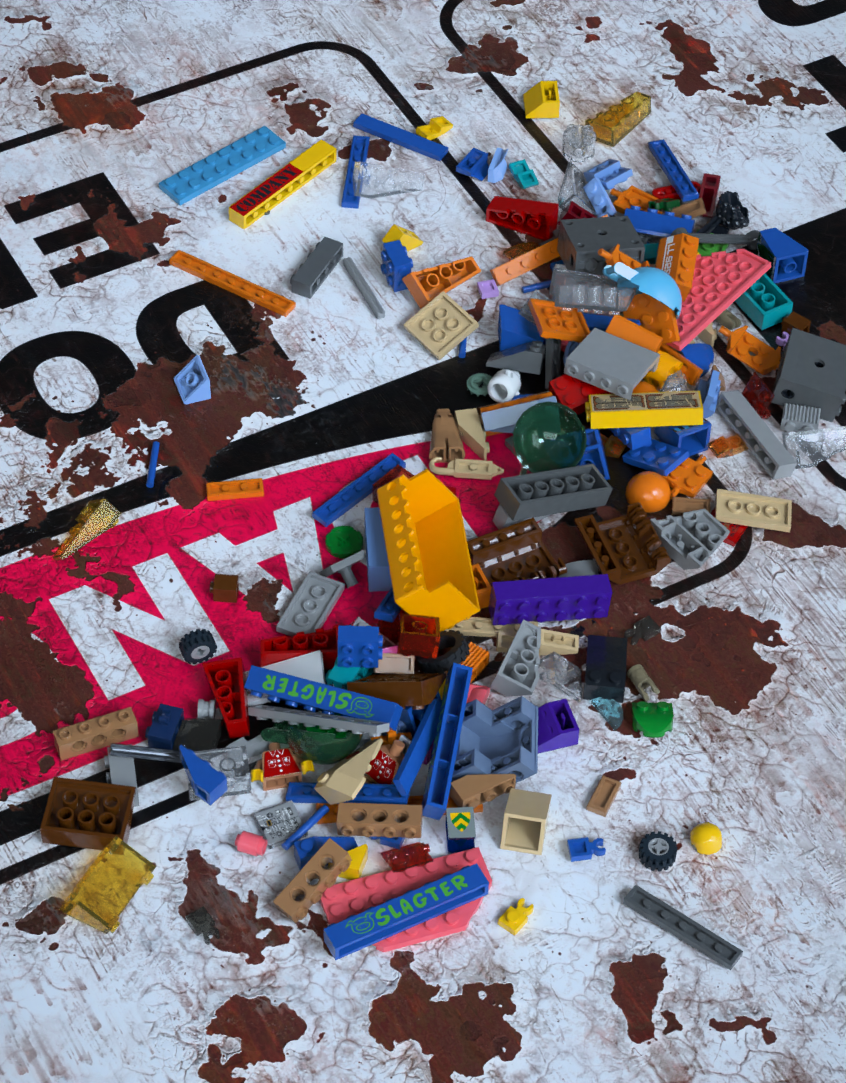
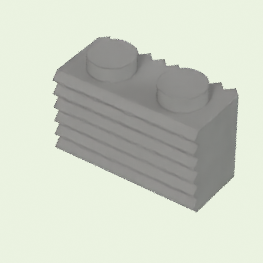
[780,403,821,435]

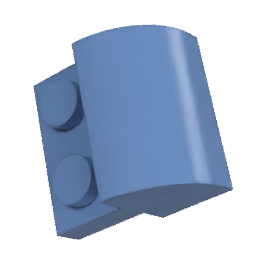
[584,159,633,190]
[694,370,721,418]

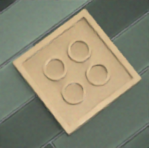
[403,291,479,360]

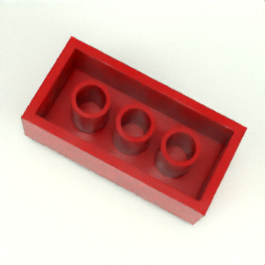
[548,374,613,419]

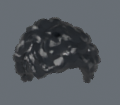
[715,191,750,230]

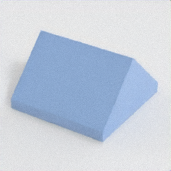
[173,355,211,404]

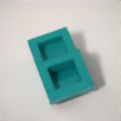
[509,159,539,189]

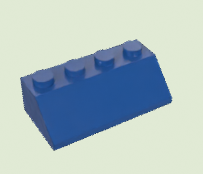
[624,205,695,237]

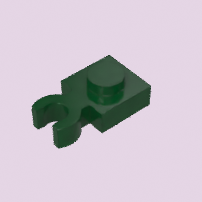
[648,198,680,211]

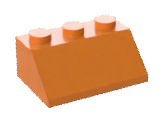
[605,313,663,353]

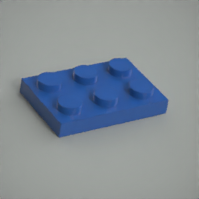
[622,439,689,477]

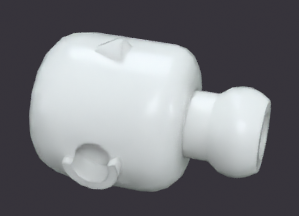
[487,369,521,402]

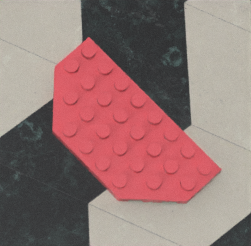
[667,249,771,351]
[320,847,492,952]

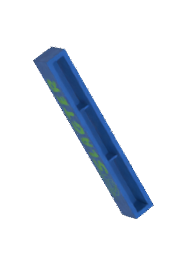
[422,663,473,820]
[244,665,403,731]
[324,863,489,960]

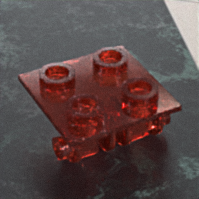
[742,372,775,419]
[380,842,433,873]

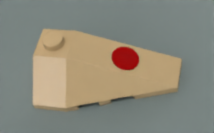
[314,738,383,805]

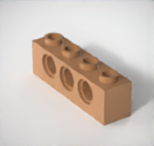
[53,707,139,761]
[336,802,423,839]
[273,838,352,924]

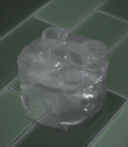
[562,124,596,162]

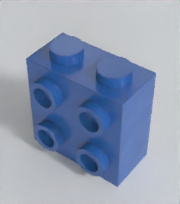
[381,240,413,292]
[338,625,383,668]

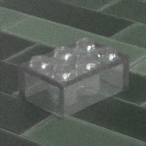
[186,745,251,801]

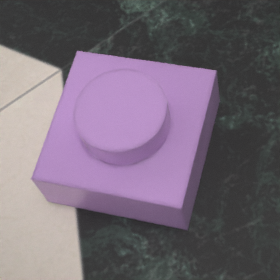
[477,279,499,299]

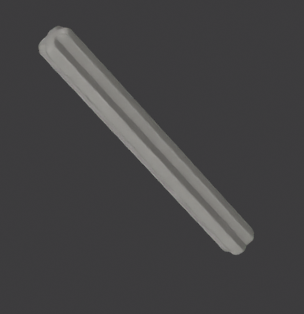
[343,257,385,319]

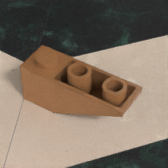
[449,774,516,809]

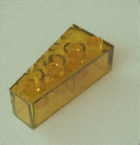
[585,92,651,147]

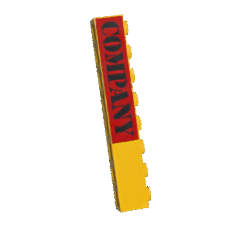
[229,140,336,229]

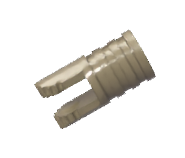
[715,309,742,330]
[627,664,660,702]

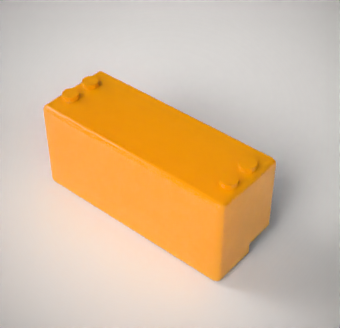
[377,469,480,635]

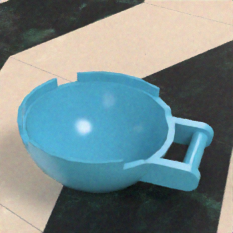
[603,262,682,320]

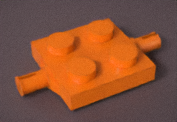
[610,185,662,214]
[663,454,713,499]

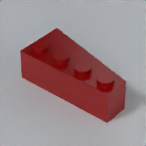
[486,196,559,241]
[260,625,338,670]
[202,657,250,738]

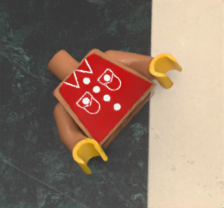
[365,740,405,784]
[251,742,315,791]

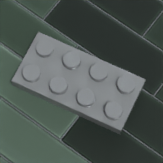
[276,572,345,637]

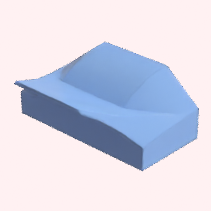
[488,148,508,183]

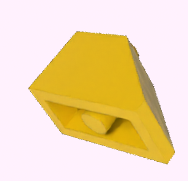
[382,224,423,252]

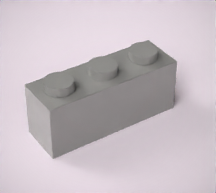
[104,744,139,807]

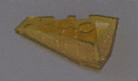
[53,499,122,560]

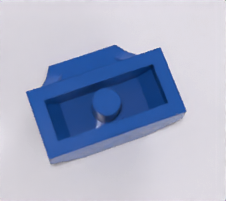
[456,148,489,181]

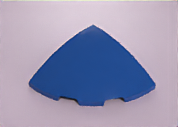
[542,428,610,480]

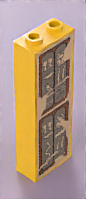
[585,391,703,429]

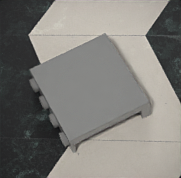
[564,328,660,400]

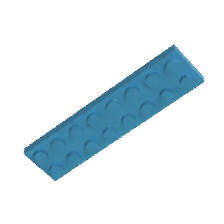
[159,126,286,206]

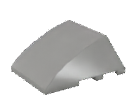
[650,509,730,570]

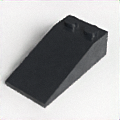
[583,635,627,703]

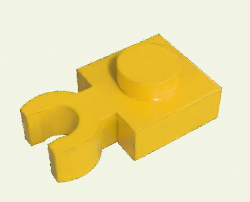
[498,898,534,936]

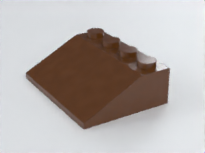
[347,673,446,710]
[40,777,136,853]

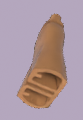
[429,409,465,463]

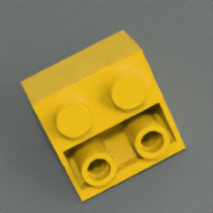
[523,81,560,119]

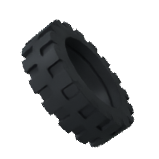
[415,630,470,673]

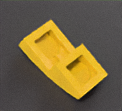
[415,116,453,140]

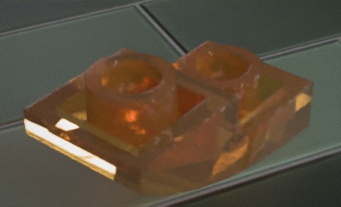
[503,242,540,261]
[707,433,749,458]

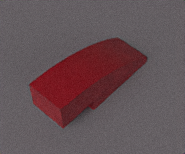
[699,173,721,218]

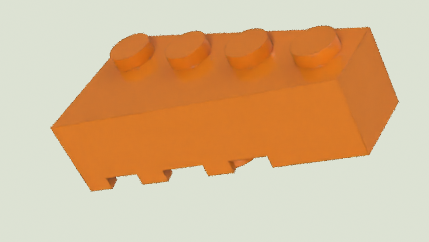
[402,256,481,309]

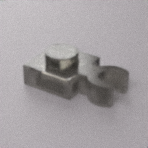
[624,615,661,645]
[185,906,220,945]

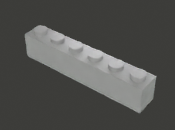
[716,390,797,480]

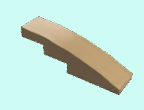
[496,629,579,656]

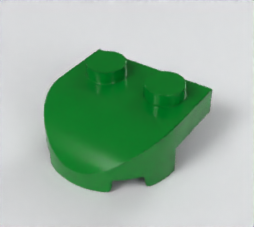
[631,701,674,738]

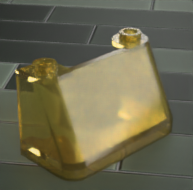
[59,836,156,934]

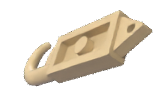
[429,457,504,480]

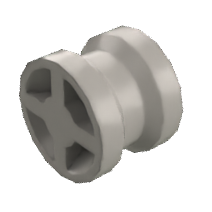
[197,699,216,720]

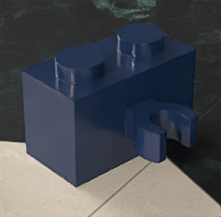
[145,703,184,750]

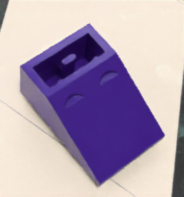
[538,699,579,754]

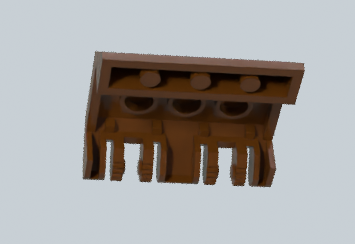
[574,503,671,585]
[467,518,567,587]

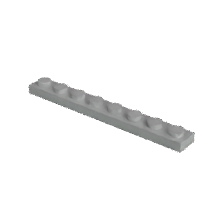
[248,705,389,737]

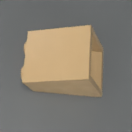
[500,788,552,855]

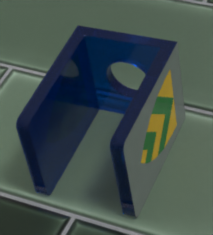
[445,807,476,854]

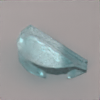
[591,697,623,730]

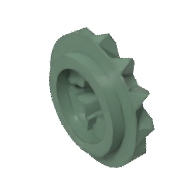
[467,373,492,397]

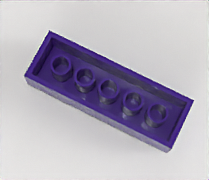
[489,574,612,625]

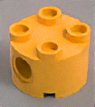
[643,350,683,392]

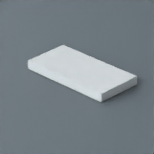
[245,650,325,707]

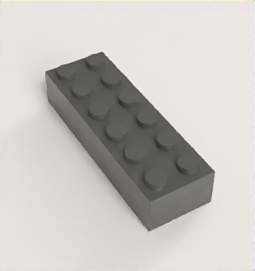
[494,464,612,521]

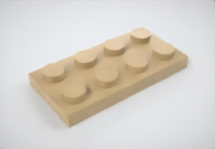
[715,489,792,533]

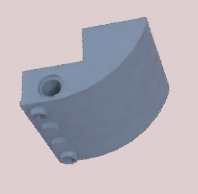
[451,696,539,783]

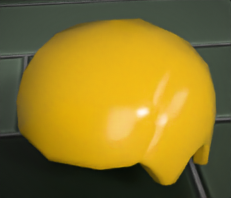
[690,822,722,855]

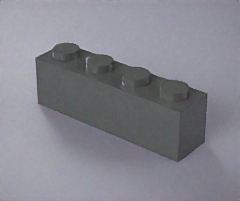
[290,237,343,299]

